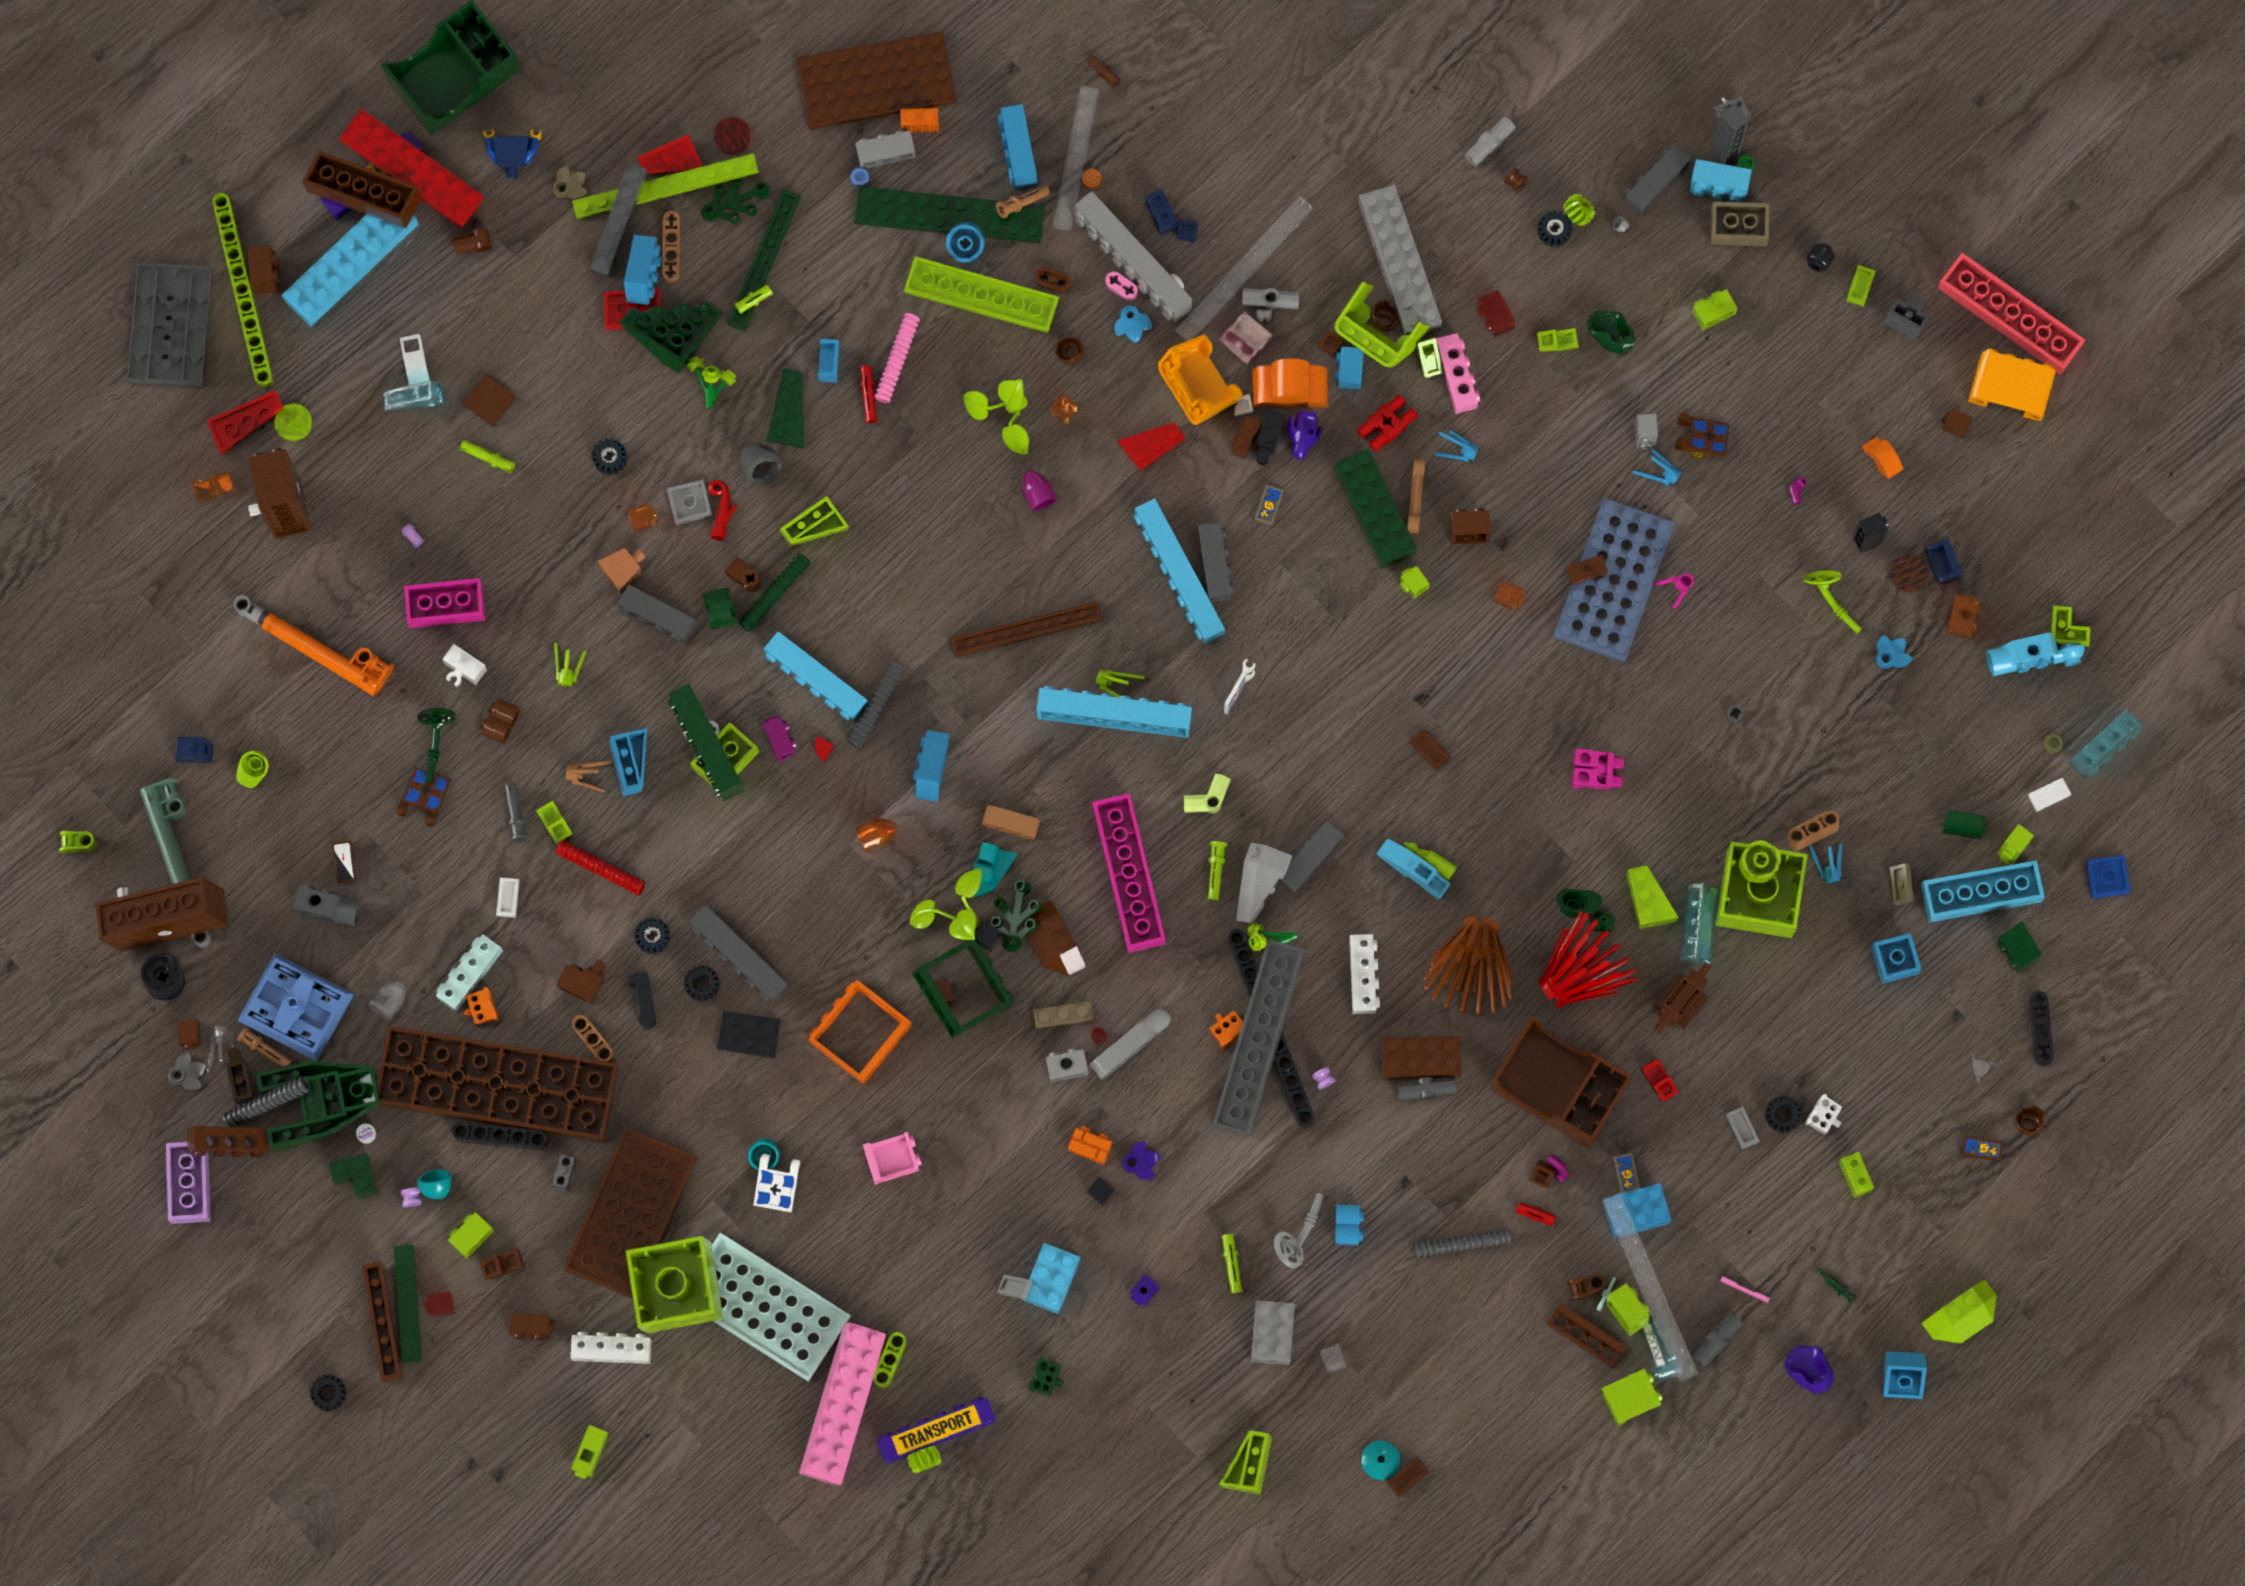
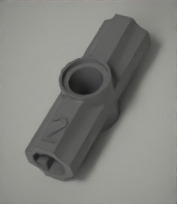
[1397,1076,1457,1101]
[1692,1313,1743,1368]

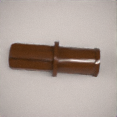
[1088,55,1121,88]

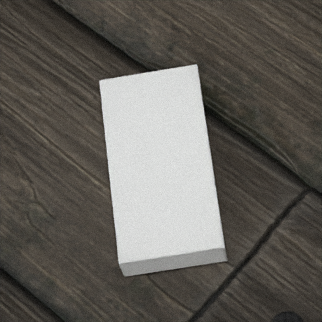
[2028,778,2071,812]
[496,878,520,918]

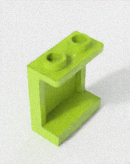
[1600,1369,1662,1426]

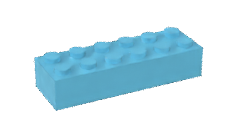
[1920,860,2045,923]

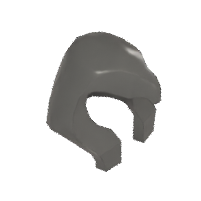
[740,443,782,485]

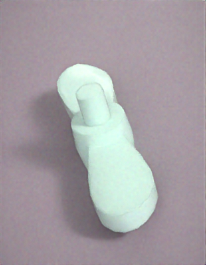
[1597,1277,1616,1311]

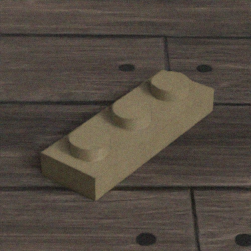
[1033,1001,1093,1030]

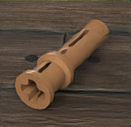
[996,185,1050,218]
[237,1026,293,1067]

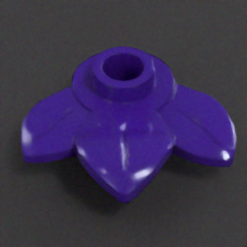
[1122,1141,1160,1180]

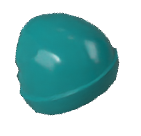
[748,1138,780,1170]
[417,1169,452,1200]

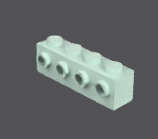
[436,934,503,1012]

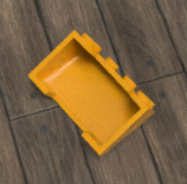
[1968,349,2056,421]

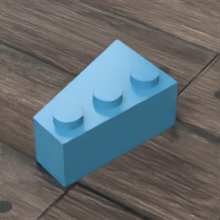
[609,728,648,796]

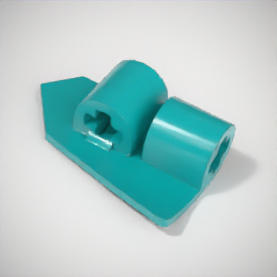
[973,843,1017,898]

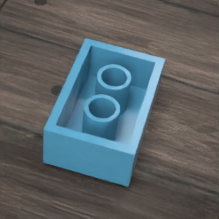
[624,235,662,305]
[1603,1183,1671,1239]

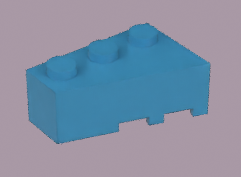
[913,730,950,802]

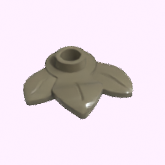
[553,166,588,200]

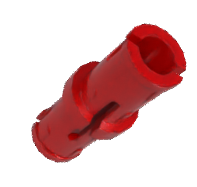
[1516,1201,1557,1227]

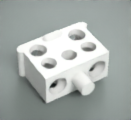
[1804,1094,1842,1134]

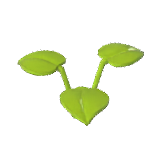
[963,379,1029,455]
[910,869,982,940]

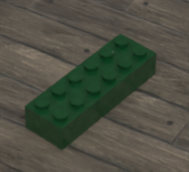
[1333,448,1417,569]
[668,683,744,802]

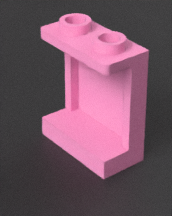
[863,1131,922,1184]

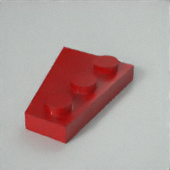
[637,135,703,175]

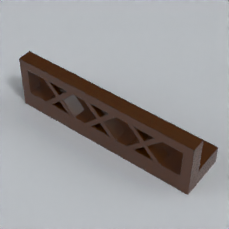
[1547,1303,1626,1368]

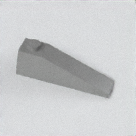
[1236,843,1292,924]

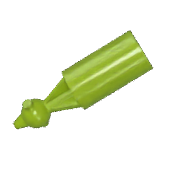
[1404,842,1458,881]

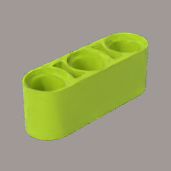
[873,1332,907,1388]

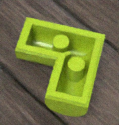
[2051,605,2090,647]

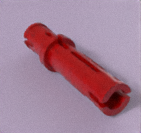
[859,365,877,423]

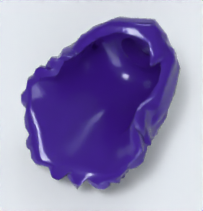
[1784,1345,1834,1394]

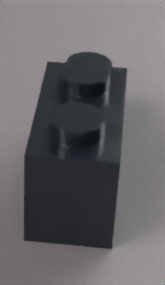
[1256,409,1286,466]

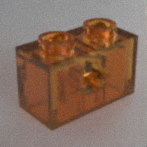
[1947,593,1981,639]

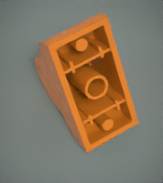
[1252,358,1328,408]

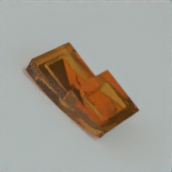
[191,472,235,502]

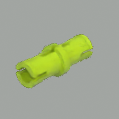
[735,284,773,314]

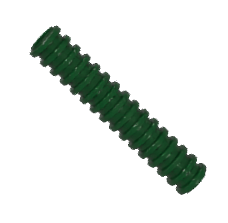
[738,553,811,632]

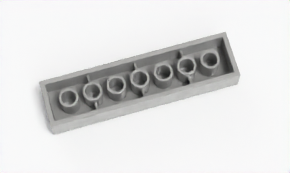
[1358,184,1442,335]
[1075,191,1192,324]

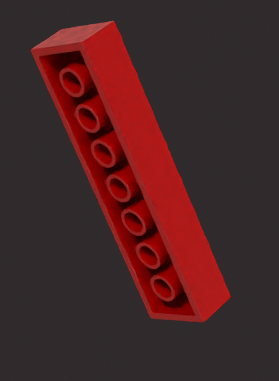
[339,109,484,230]

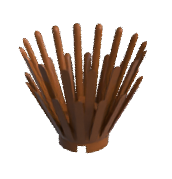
[1423,916,1514,1016]

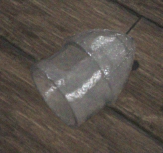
[368,981,405,1022]

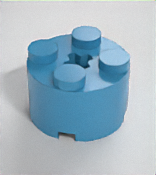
[946,222,985,262]

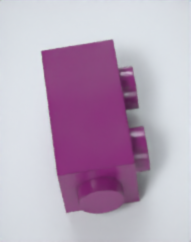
[762,716,797,762]

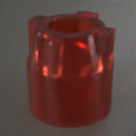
[1091,1027,1106,1045]

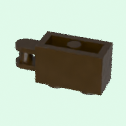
[226,1047,256,1105]

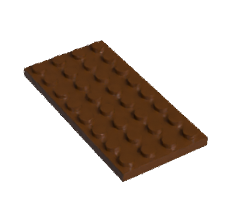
[796,31,957,129]
[563,1127,697,1299]

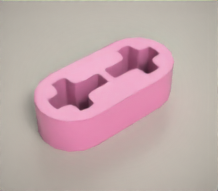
[1106,272,1138,301]

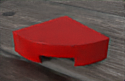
[815,736,834,762]

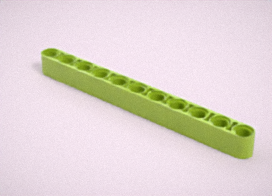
[213,193,274,389]

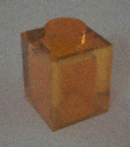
[1051,393,1077,425]
[627,503,658,533]
[1494,581,1525,611]

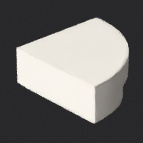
[1235,394,1254,417]

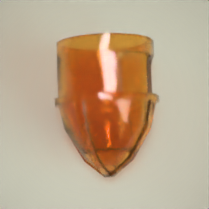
[855,818,898,854]

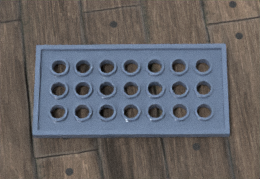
[1553,498,1675,663]

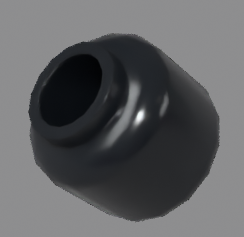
[1806,243,1834,272]

